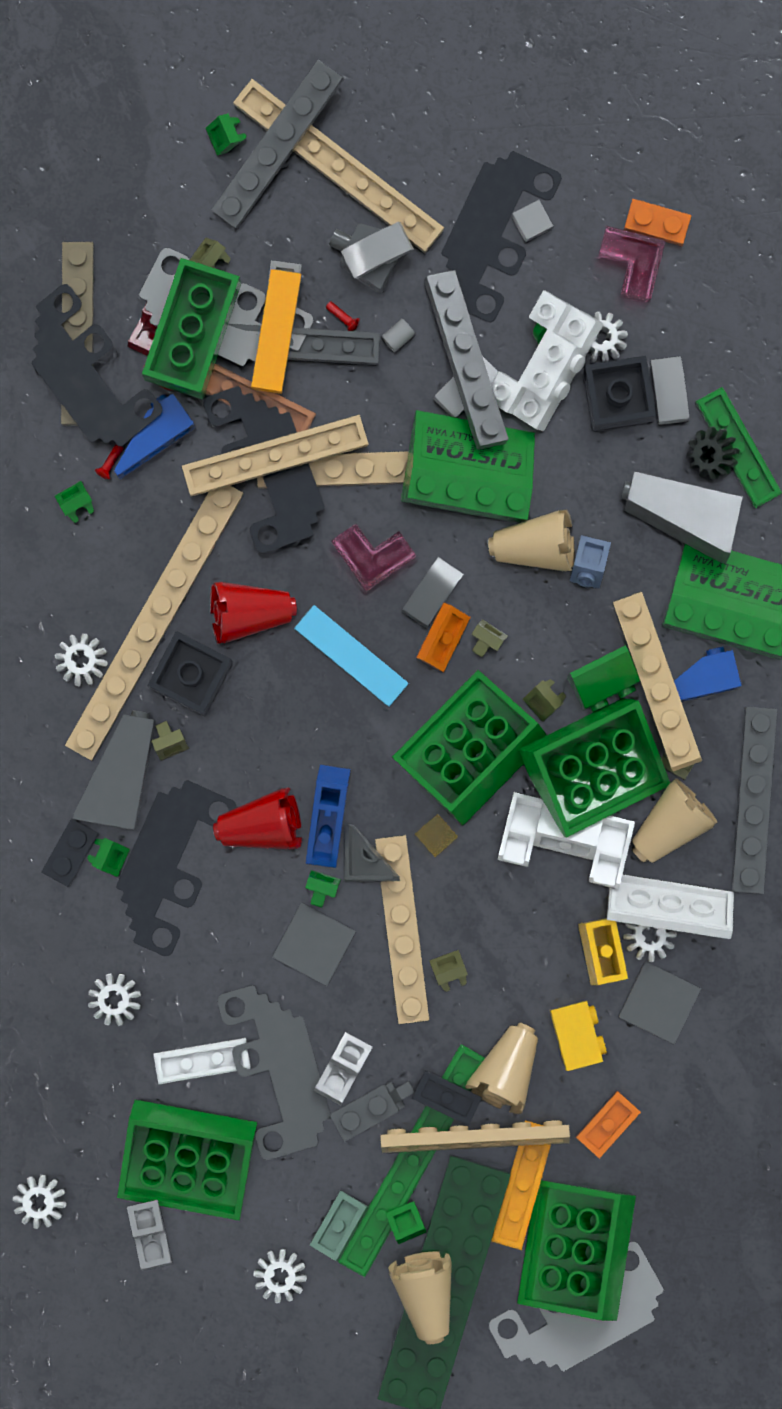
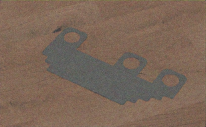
[217,985,331,1160]

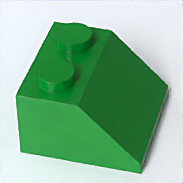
[567,645,640,713]

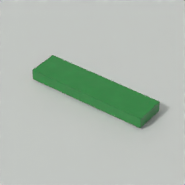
[695,387,782,509]

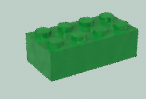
[142,258,241,399]

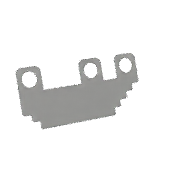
[139,248,313,366]
[489,1242,664,1372]

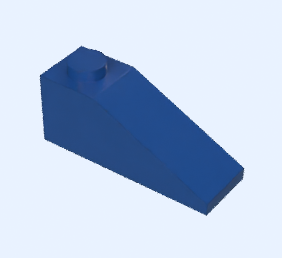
[114,394,195,479]
[647,647,741,709]
[306,765,351,868]

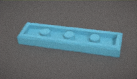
[294,605,409,707]

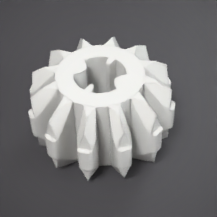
[587,312,628,364]
[55,634,108,686]
[623,923,677,962]
[88,974,141,1026]
[13,1175,67,1229]
[253,1249,307,1303]

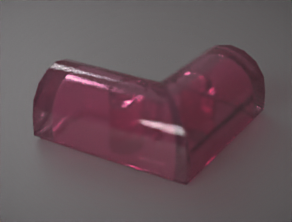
[598,226,666,302]
[331,524,417,592]

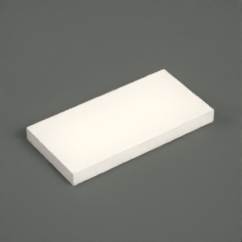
[607,874,734,939]

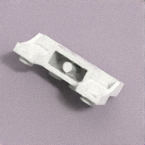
[491,290,603,431]
[497,792,635,889]

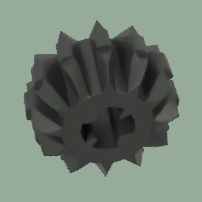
[686,426,740,479]

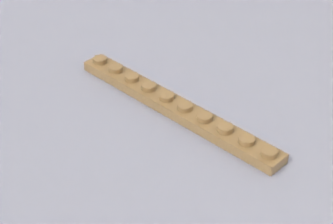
[65,486,244,761]

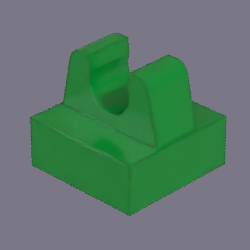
[205,113,247,156]
[55,481,94,522]
[87,838,130,877]
[305,870,341,908]
[385,1201,427,1245]

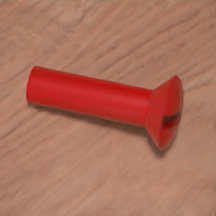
[326,301,360,331]
[95,444,124,480]

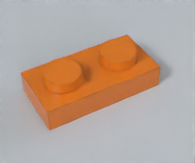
[624,199,691,246]
[416,602,471,672]
[576,1091,641,1159]

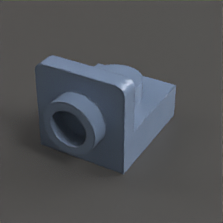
[570,535,611,588]

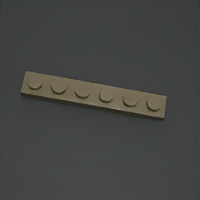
[61,242,94,426]

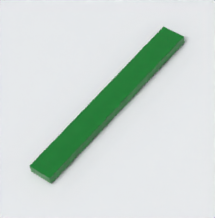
[338,1044,485,1277]

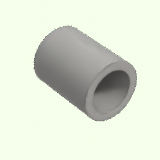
[381,318,416,353]

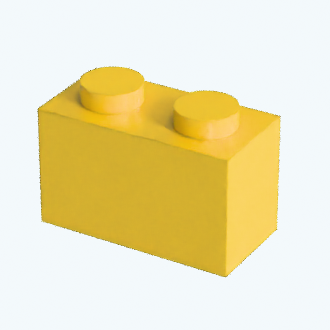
[578,918,628,985]
[549,1001,607,1071]

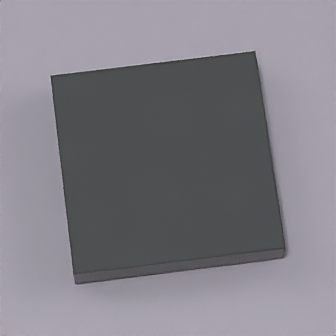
[272,903,356,986]
[618,961,701,1045]

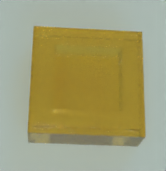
[415,814,458,857]

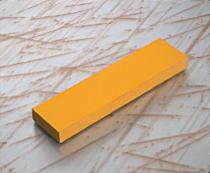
[251,269,302,394]
[491,1120,551,1250]

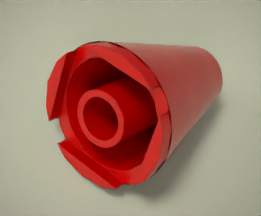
[210,582,297,643]
[213,787,302,850]

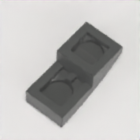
[401,557,464,629]

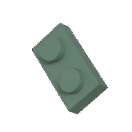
[310,1191,369,1261]

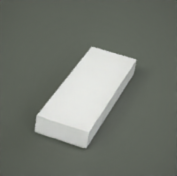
[154,1038,251,1084]

